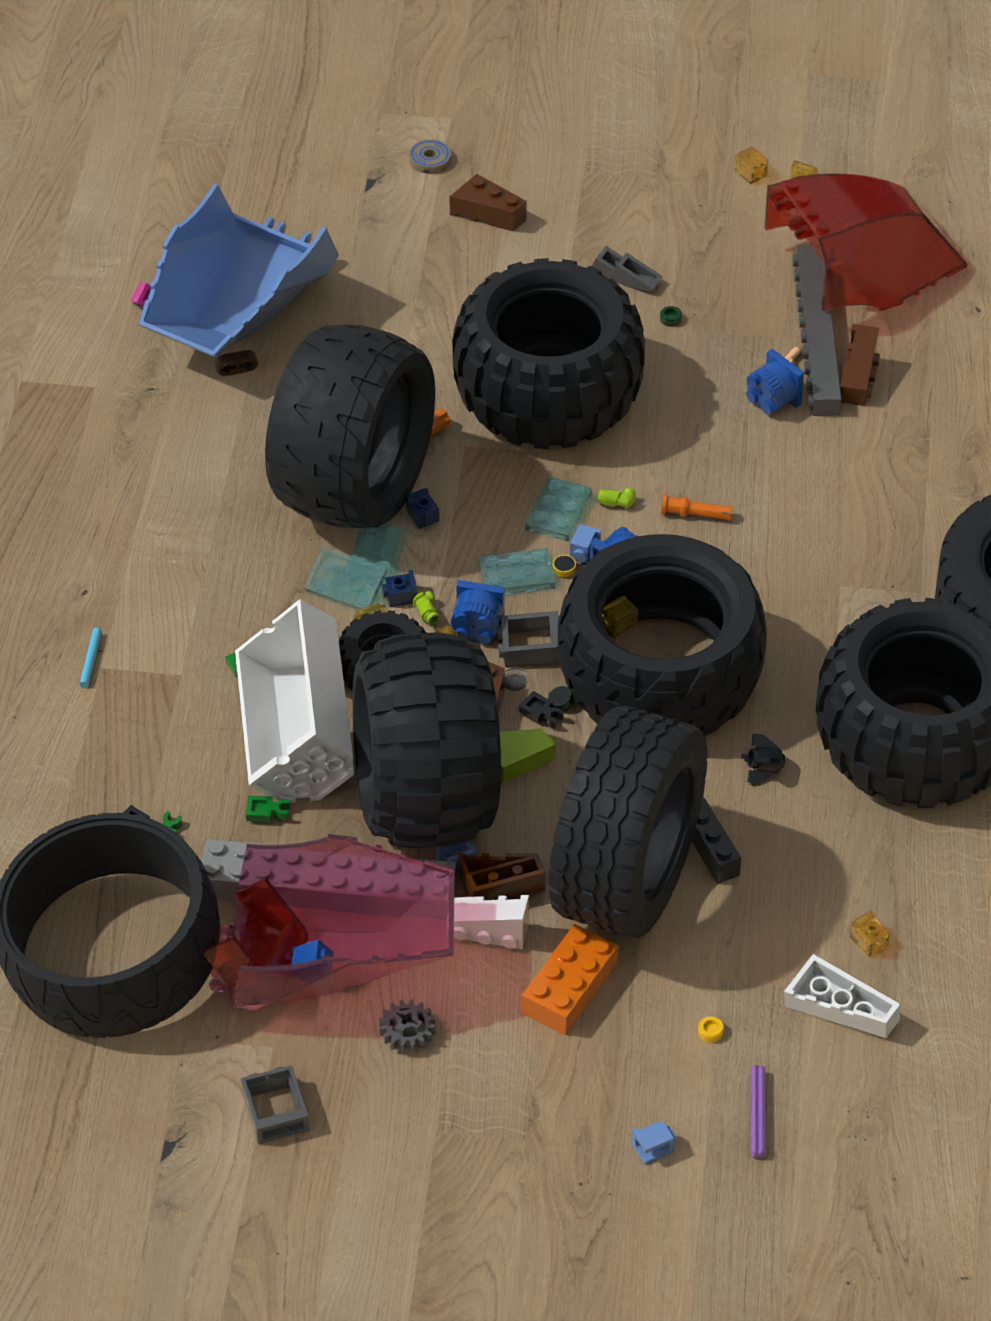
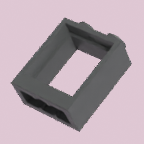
[498,611,560,667]
[241,1065,309,1144]

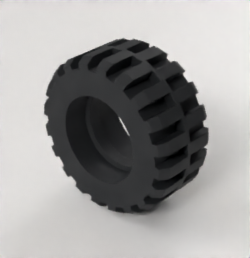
[339,610,426,690]

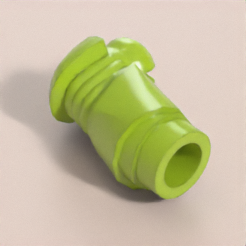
[597,487,636,509]
[413,591,440,626]

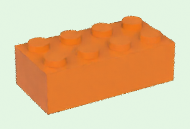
[521,924,619,1035]

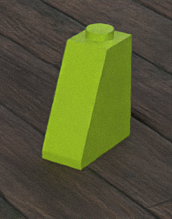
[500,728,556,783]

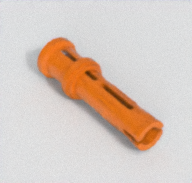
[661,493,733,521]

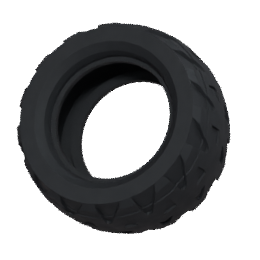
[265,324,435,528]
[558,534,767,735]

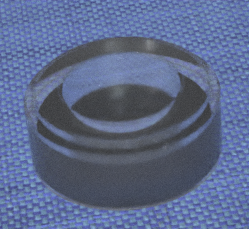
[505,668,527,692]

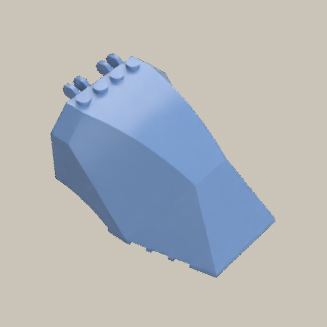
[138,183,339,357]

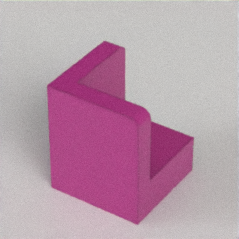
[130,282,151,307]

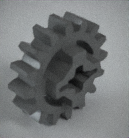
[379,999,436,1053]

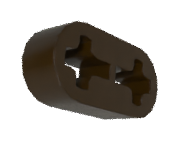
[215,350,258,376]

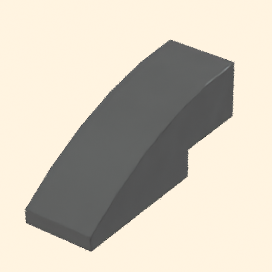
[592,246,663,292]

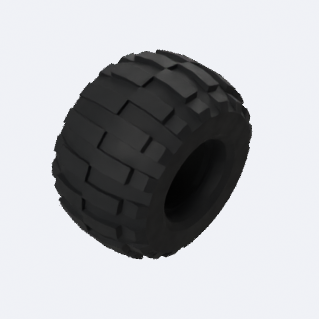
[452,258,645,449]
[816,598,991,808]
[353,632,501,849]

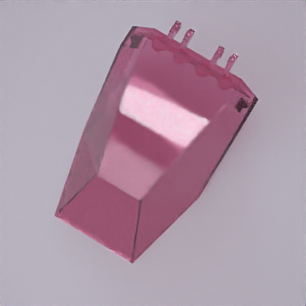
[209,834,455,1011]

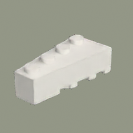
[784,954,900,1038]

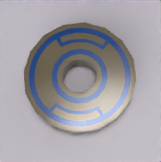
[409,139,451,173]

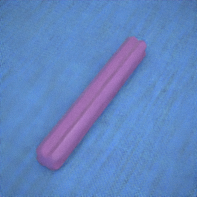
[751,1065,766,1159]

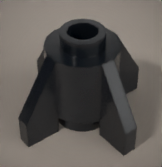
[741,733,785,783]

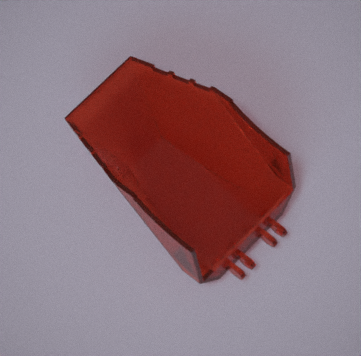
[764,173,967,311]

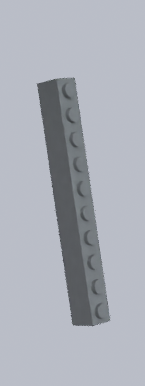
[792,244,841,416]

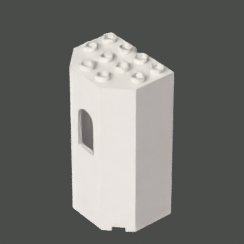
[235,599,354,803]

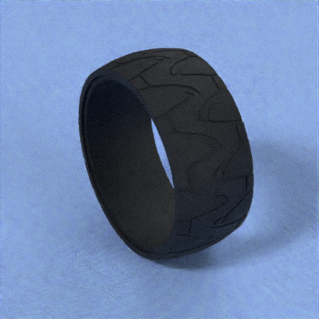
[0,813,220,1038]

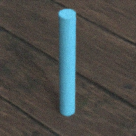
[79,628,102,688]

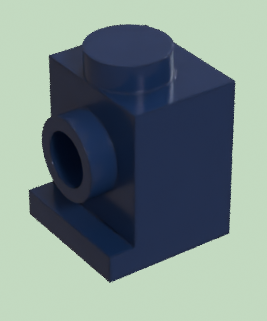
[406,488,440,529]
[381,570,417,607]

